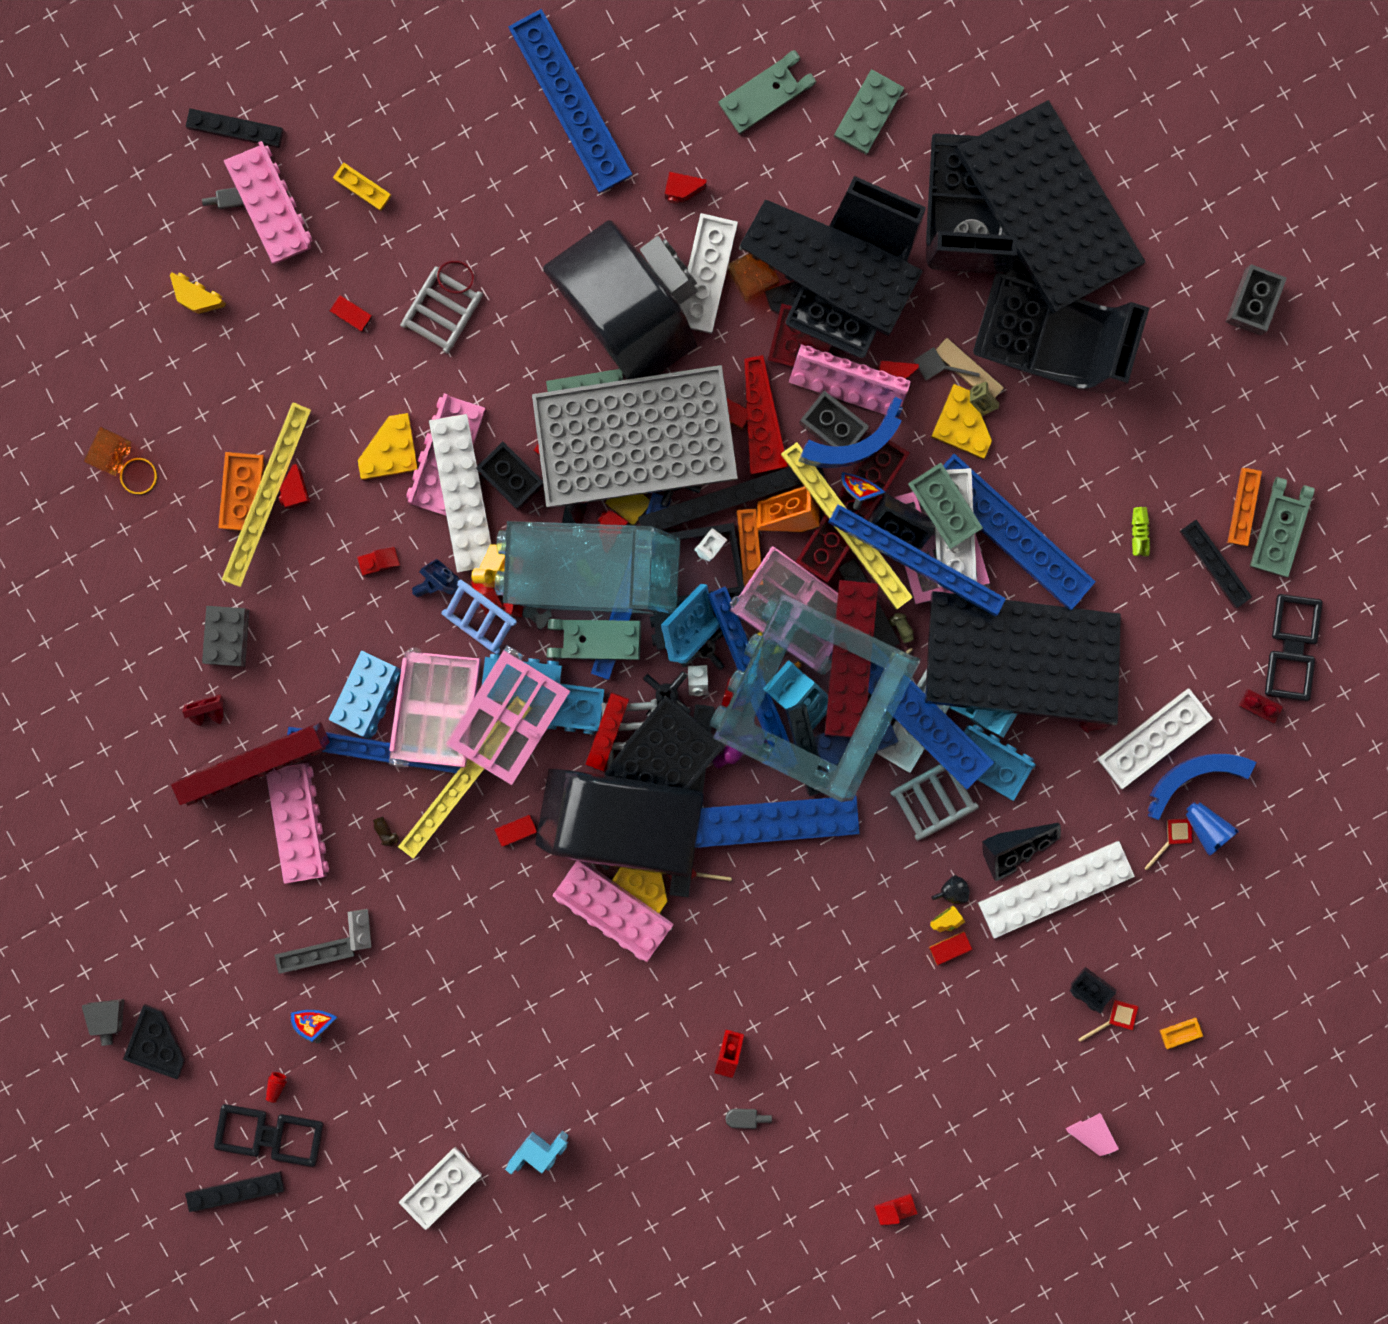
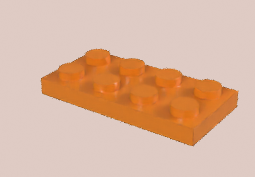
[218,452,265,530]

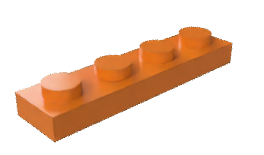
[1227,468,1262,547]
[737,509,763,587]

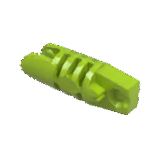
[1132,507,1150,557]

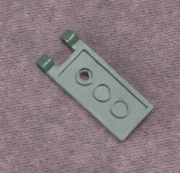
[718,50,817,135]
[1250,477,1314,577]
[546,619,641,660]

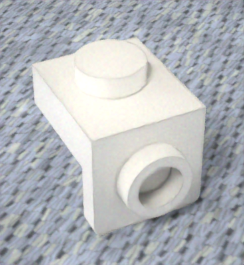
[695,528,727,562]
[688,665,708,696]

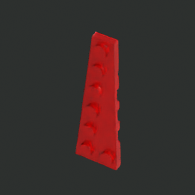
[744,355,788,475]

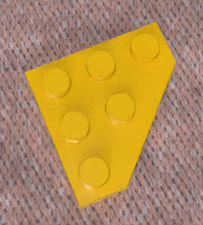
[931,384,992,459]
[358,413,418,480]
[612,867,667,913]

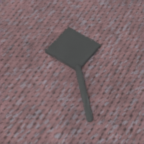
[914,347,980,380]

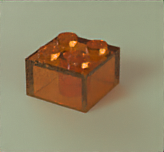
[727,253,780,303]
[84,427,131,476]

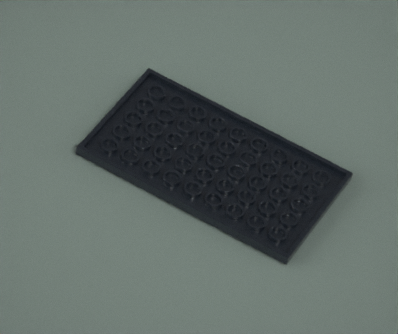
[955,100,1146,314]
[925,591,1121,725]

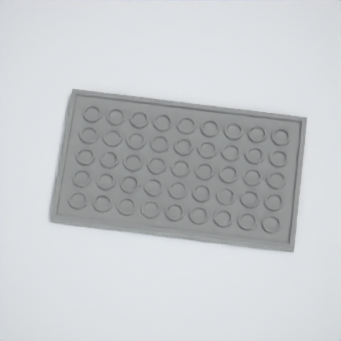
[532,365,738,508]

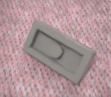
[347,909,371,950]

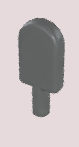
[202,187,244,210]
[725,1108,772,1129]

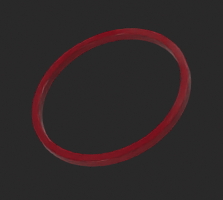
[437,261,474,294]

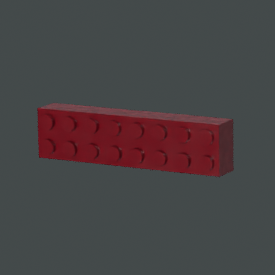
[795,440,910,584]
[825,580,878,740]
[171,722,330,806]

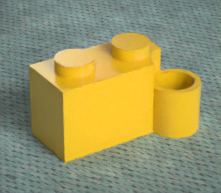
[472,544,515,588]

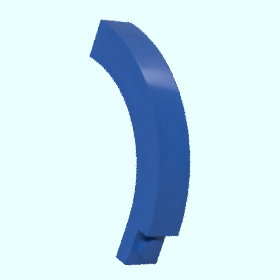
[798,397,903,468]
[1148,754,1257,820]

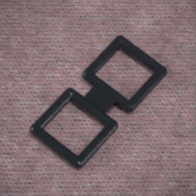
[1265,594,1323,701]
[214,1104,323,1167]

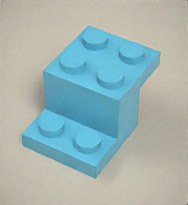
[764,660,828,730]
[949,706,1017,738]
[505,1130,568,1174]

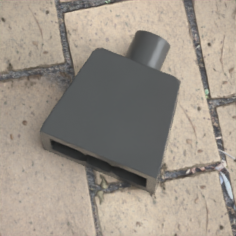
[82,999,124,1046]

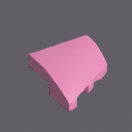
[1066,1113,1119,1156]

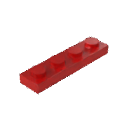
[585,692,630,771]

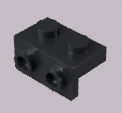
[1070,967,1116,1014]

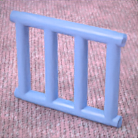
[441,580,517,655]

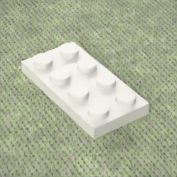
[399,1147,482,1230]

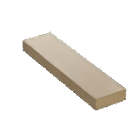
[936,338,1004,398]

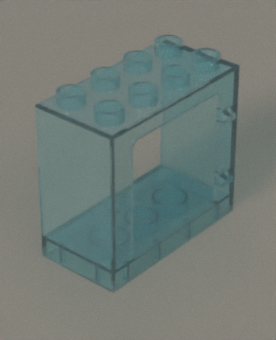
[495,521,680,614]
[710,594,921,802]

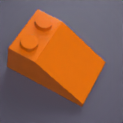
[757,486,820,532]

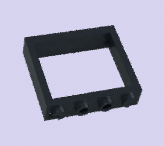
[658,523,744,607]

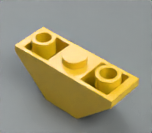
[170,272,226,314]

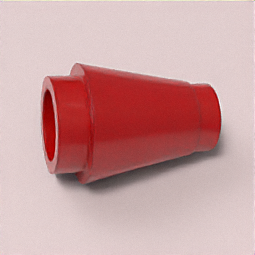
[265,1072,287,1103]

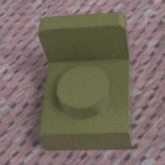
[970,381,999,416]

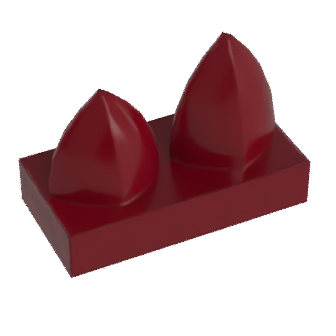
[1239,689,1283,724]
[182,694,224,726]

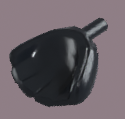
[931,875,970,904]

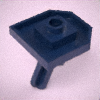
[412,559,459,597]

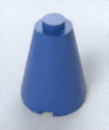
[1186,802,1239,856]

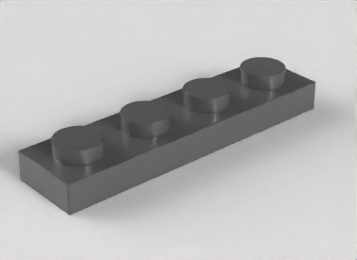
[274,937,355,974]

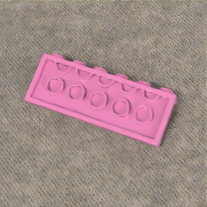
[224,141,313,265]
[789,345,911,418]
[406,393,486,516]
[266,763,329,884]
[553,861,674,962]

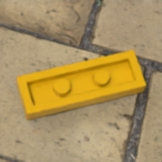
[333,162,391,211]

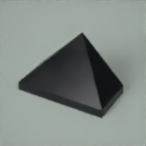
[562,502,588,530]

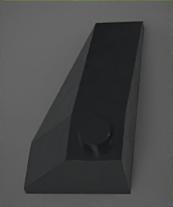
[982,822,1061,881]

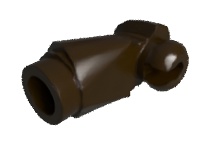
[373,817,399,846]

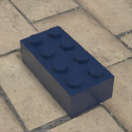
[814,706,899,775]

